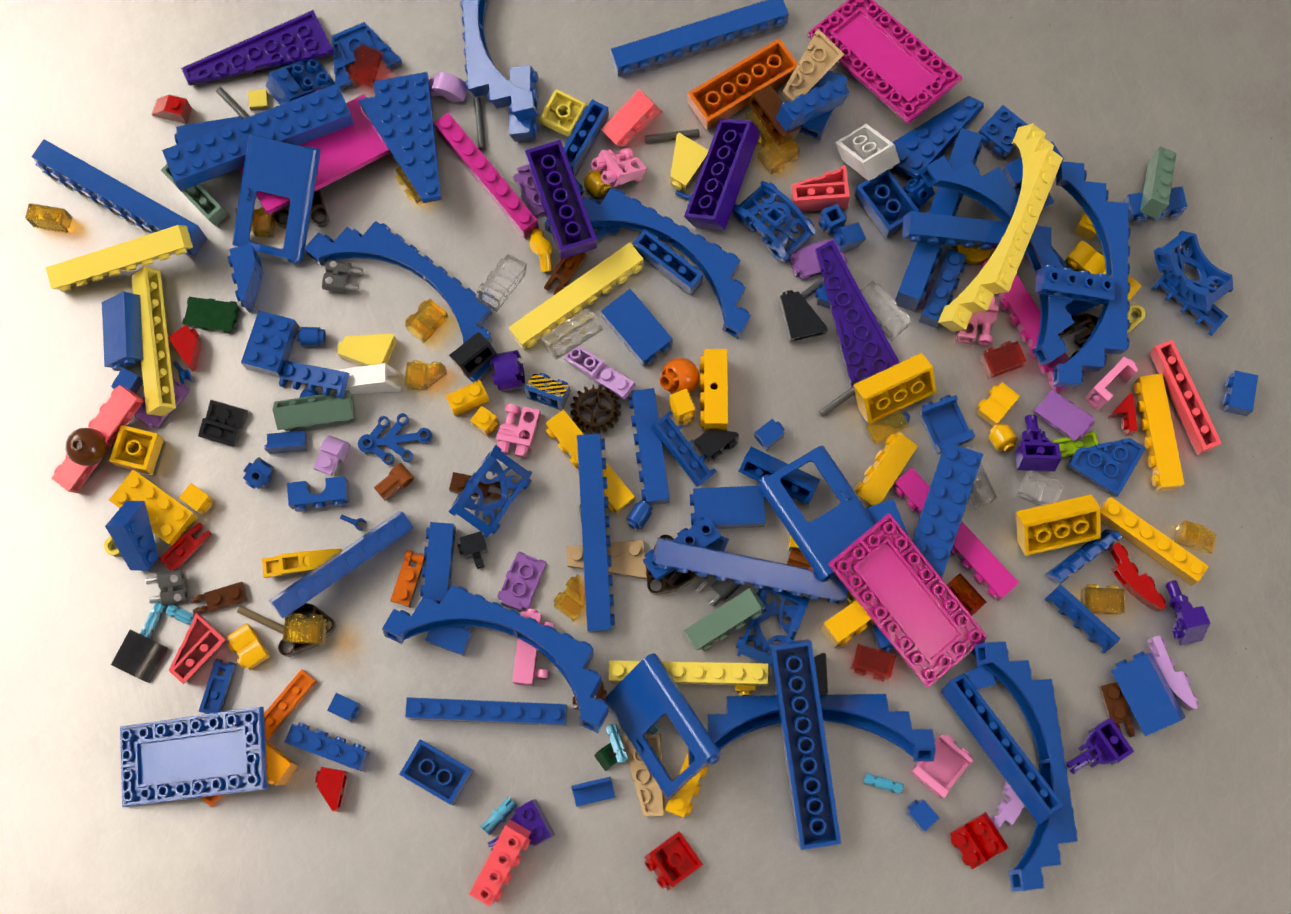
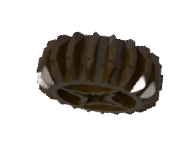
[570,384,621,434]

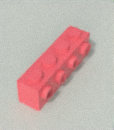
[469,820,531,907]

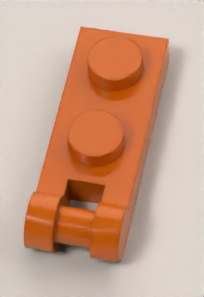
[390,550,426,607]

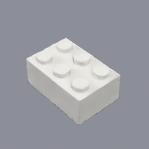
[836,124,900,181]

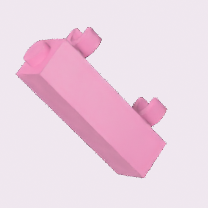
[513,609,555,686]

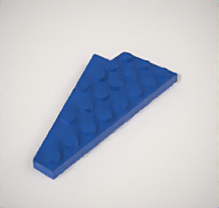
[358,72,442,203]

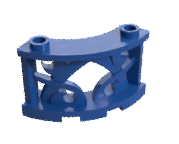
[732,181,816,262]
[1154,231,1233,312]
[448,445,533,538]
[736,585,810,667]

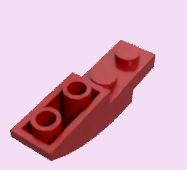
[1108,542,1167,612]

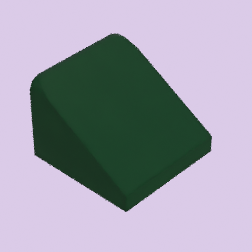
[594,742,618,771]

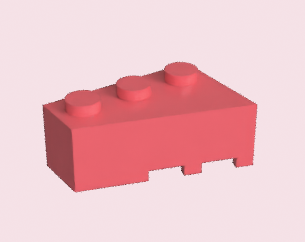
[601,89,663,148]
[791,165,850,212]
[168,613,227,684]

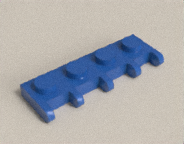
[1151,274,1228,336]
[279,360,350,399]
[651,410,717,487]
[1046,529,1122,584]
[1044,584,1121,654]

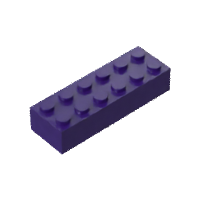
[684,119,761,230]
[525,140,597,259]

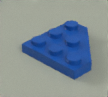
[1067,438,1146,497]

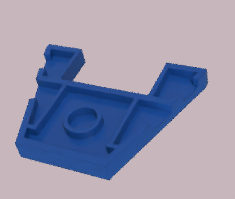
[331,22,402,90]

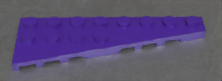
[181,10,334,86]
[815,240,900,400]

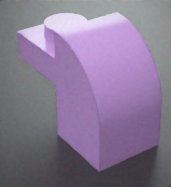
[429,72,468,103]
[313,435,350,476]

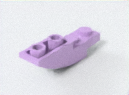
[564,344,636,400]
[1147,635,1198,711]
[990,782,1024,830]

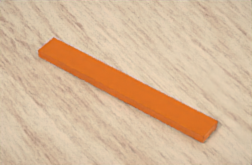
[200,669,317,807]

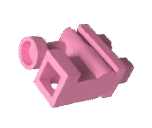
[590,148,647,187]
[955,297,999,346]
[496,404,541,458]

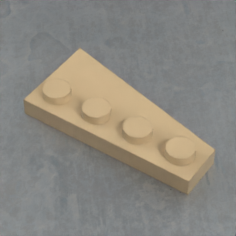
[781,29,844,102]
[566,540,647,579]
[621,734,665,817]

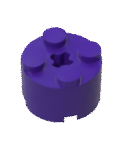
[490,350,525,391]

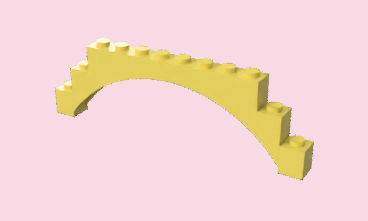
[938,124,1063,331]

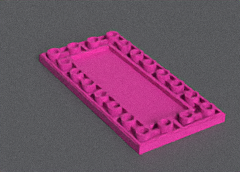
[808,0,962,125]
[239,94,391,215]
[828,513,988,688]

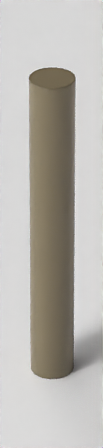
[237,605,293,637]

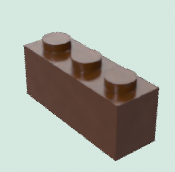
[748,85,801,146]

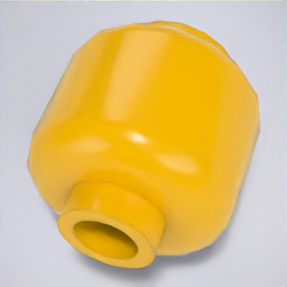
[584,170,611,198]
[989,423,1018,453]

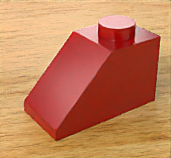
[151,95,192,124]
[168,324,202,371]
[315,767,348,812]

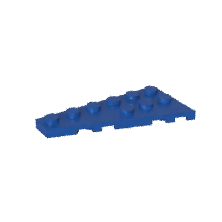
[892,96,984,180]

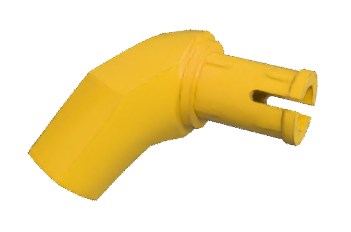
[529,228,553,272]

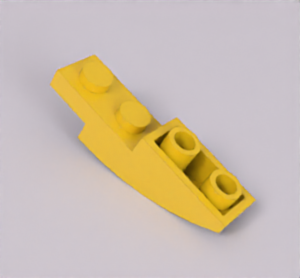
[262,548,342,578]

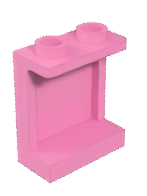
[1085,356,1139,411]
[910,734,974,799]

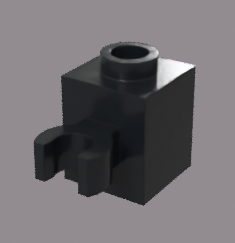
[457,531,489,569]

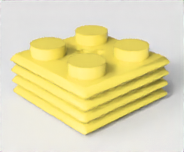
[539,89,587,137]

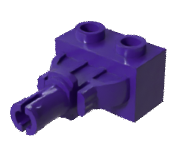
[1015,414,1061,472]
[1166,580,1211,646]
[1066,717,1135,774]
[488,799,555,851]

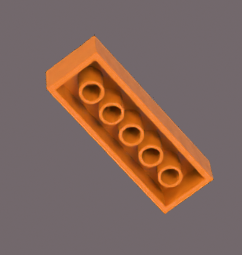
[687,38,798,130]

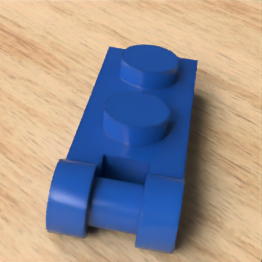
[198,659,236,714]

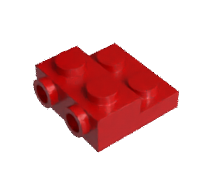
[950,812,1009,869]
[644,831,703,891]

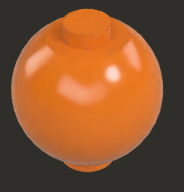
[660,358,699,394]

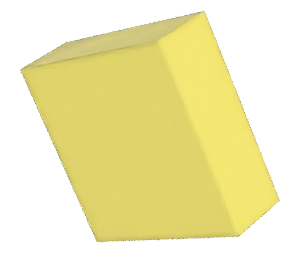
[248,89,268,110]

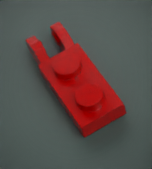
[159,522,212,571]

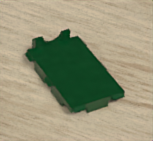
[182,297,241,334]

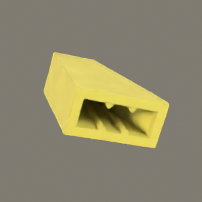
[670,133,708,193]
[337,333,397,366]

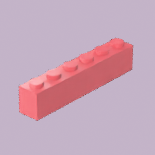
[1149,340,1222,456]
[51,385,145,493]

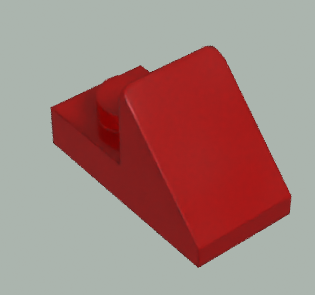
[1108,393,1138,436]

